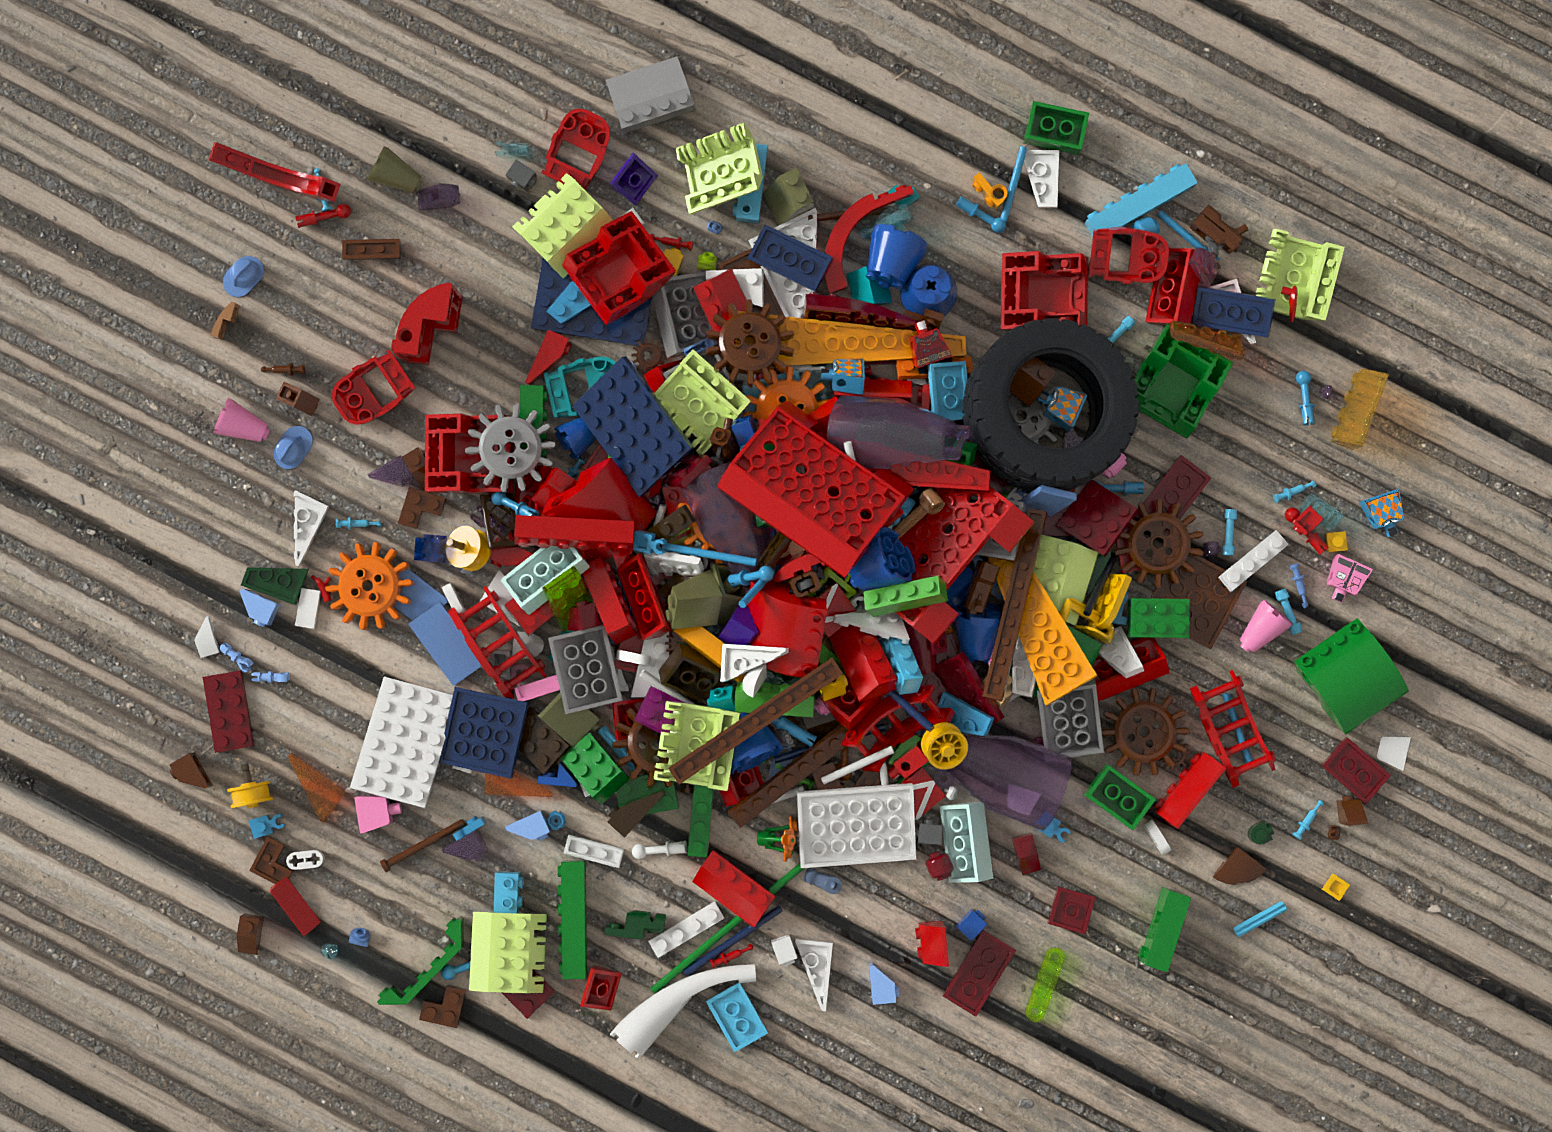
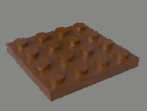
[1150,554,1247,649]

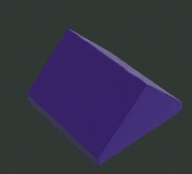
[610,153,658,206]
[718,604,758,645]

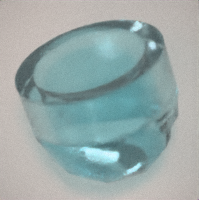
[321,943,338,959]

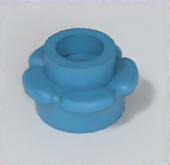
[547,811,566,830]

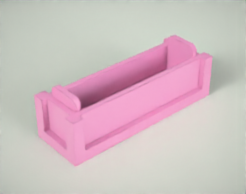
[514,675,560,702]

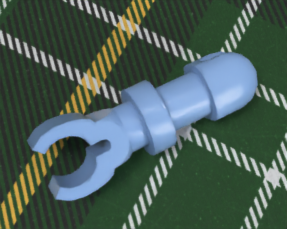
[220,643,254,672]
[251,671,290,683]

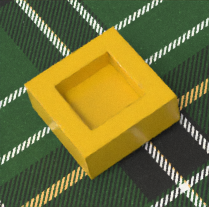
[1325,531,1348,552]
[1322,873,1350,901]

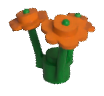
[757,815,799,862]

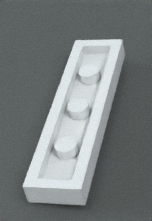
[1218,530,1289,592]
[648,901,725,958]

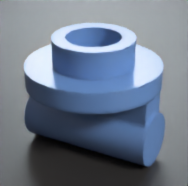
[349,928,370,947]

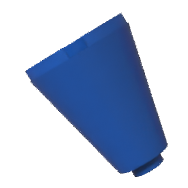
[554,417,596,460]

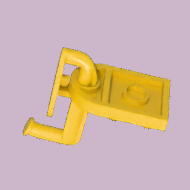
[1060,574,1132,645]

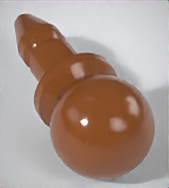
[838,747,852,781]

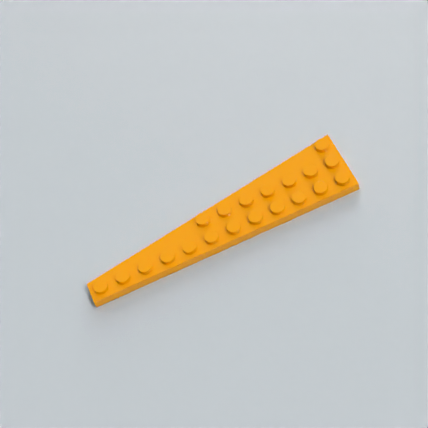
[736,311,967,367]
[975,495,1097,706]

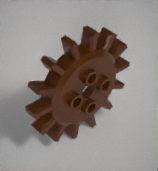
[705,299,794,388]
[1114,499,1204,588]
[1101,688,1190,776]
[612,708,673,788]

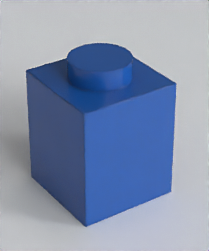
[731,414,758,447]
[956,909,987,941]

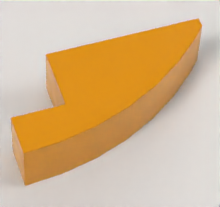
[673,626,746,682]

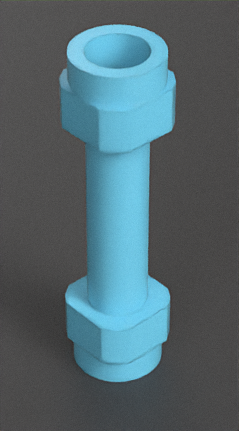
[1108,316,1136,345]
[1222,509,1237,556]
[1275,588,1302,635]

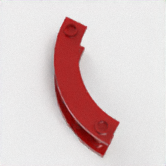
[447,586,547,699]
[1190,670,1276,788]
[841,685,955,772]

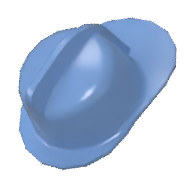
[223,256,264,297]
[274,426,313,469]

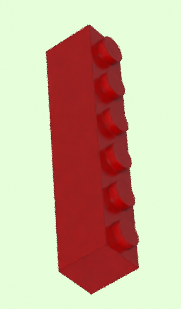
[514,515,634,552]

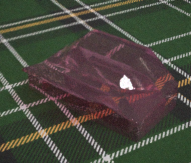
[1188,248,1221,289]

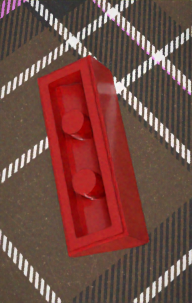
[270,877,321,936]

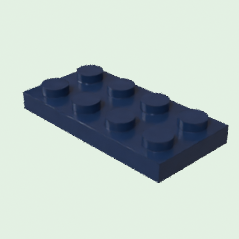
[747,224,833,293]
[1192,286,1276,338]

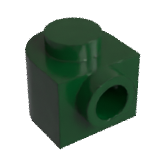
[1247,821,1274,845]

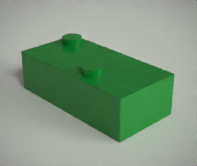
[1138,887,1191,973]

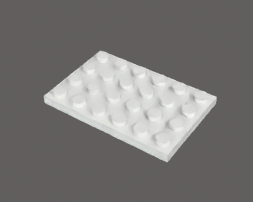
[350,677,453,808]
[797,783,916,868]

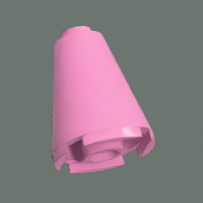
[213,398,270,442]
[1240,599,1292,653]

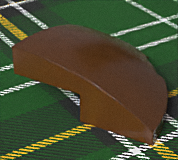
[1212,847,1266,885]

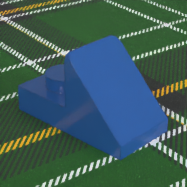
[537,762,578,787]

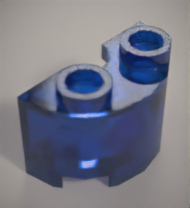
[414,534,447,563]

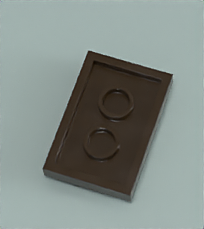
[519,707,571,774]

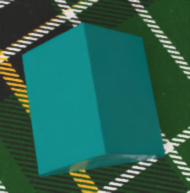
[847,266,892,306]

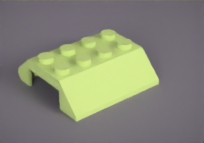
[676,122,763,215]
[512,173,613,279]
[1256,229,1345,321]
[654,349,751,455]
[1034,535,1098,626]
[654,701,740,791]
[469,912,547,993]

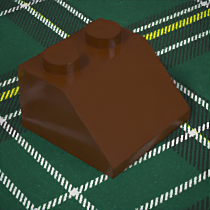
[1009,357,1056,407]

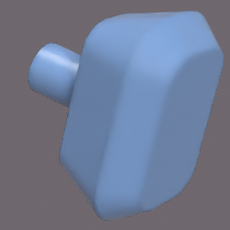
[707,220,722,234]

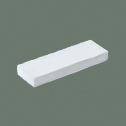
[563,835,625,868]

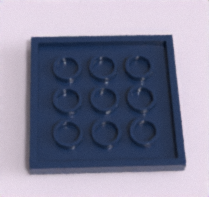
[439,687,529,779]

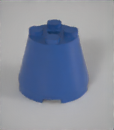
[866,224,927,290]
[900,264,957,317]
[850,527,915,592]
[955,603,1003,664]
[730,712,783,774]

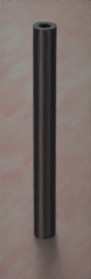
[1083,553,1118,616]

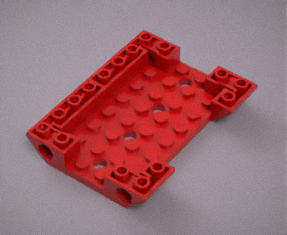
[717,400,914,578]
[892,487,1035,644]

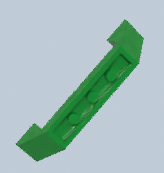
[377,916,464,1005]

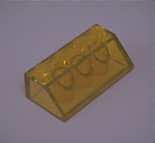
[1331,369,1389,450]

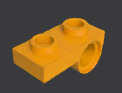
[972,172,1008,210]

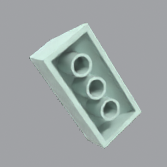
[501,546,590,615]
[940,801,993,883]

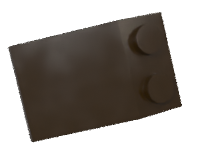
[659,643,729,705]
[607,789,666,838]

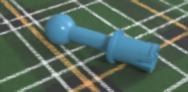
[956,196,1006,233]
[1296,370,1315,426]
[1096,480,1144,496]
[491,492,539,516]
[728,566,774,587]
[441,961,471,980]

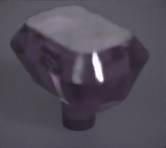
[1319,385,1333,400]

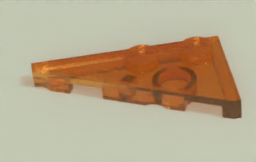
[288,753,346,823]
[484,771,553,797]

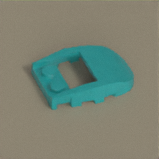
[543,356,616,418]

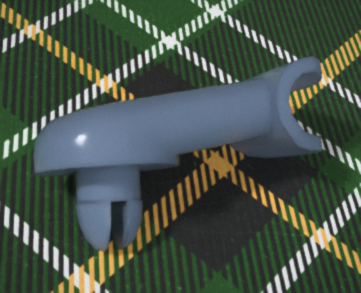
[804,868,842,894]

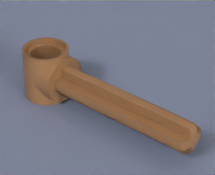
[893,488,945,539]

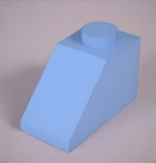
[240,588,281,627]
[505,810,552,841]
[869,963,899,1005]

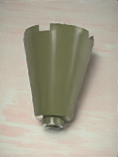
[367,146,423,193]

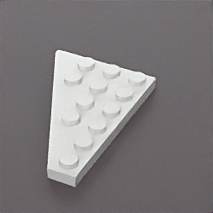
[748,208,817,319]

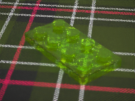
[542,566,591,633]

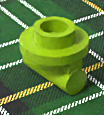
[697,252,717,271]

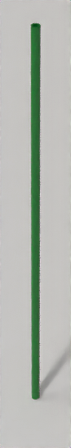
[650,731,965,994]

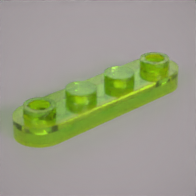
[1025,947,1065,1022]

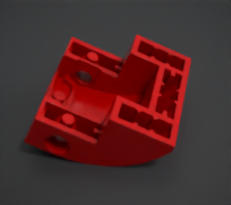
[562,211,676,325]
[1001,251,1089,331]
[391,283,463,366]
[425,413,514,494]
[541,457,657,563]
[747,579,827,678]

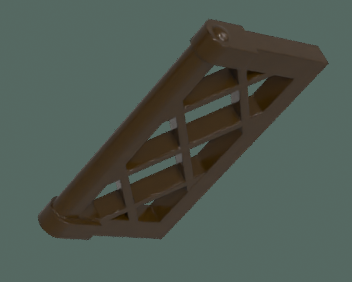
[480,493,521,549]

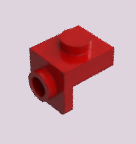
[1292,506,1324,536]

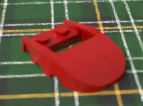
[541,109,610,190]
[1088,226,1169,284]
[332,350,416,425]
[772,550,825,583]

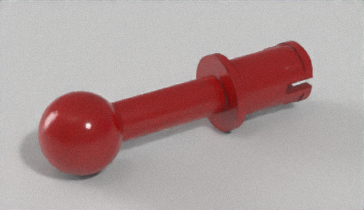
[295,203,351,228]
[1285,507,1329,555]

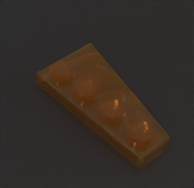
[1169,320,1244,361]

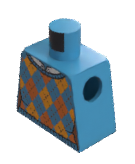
[821,358,865,395]
[1037,387,1087,432]
[1359,489,1404,537]

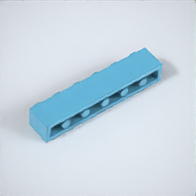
[1085,163,1198,236]

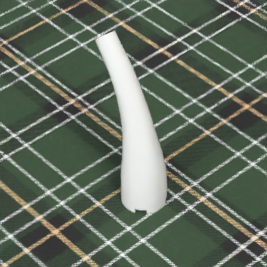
[610,964,756,1059]

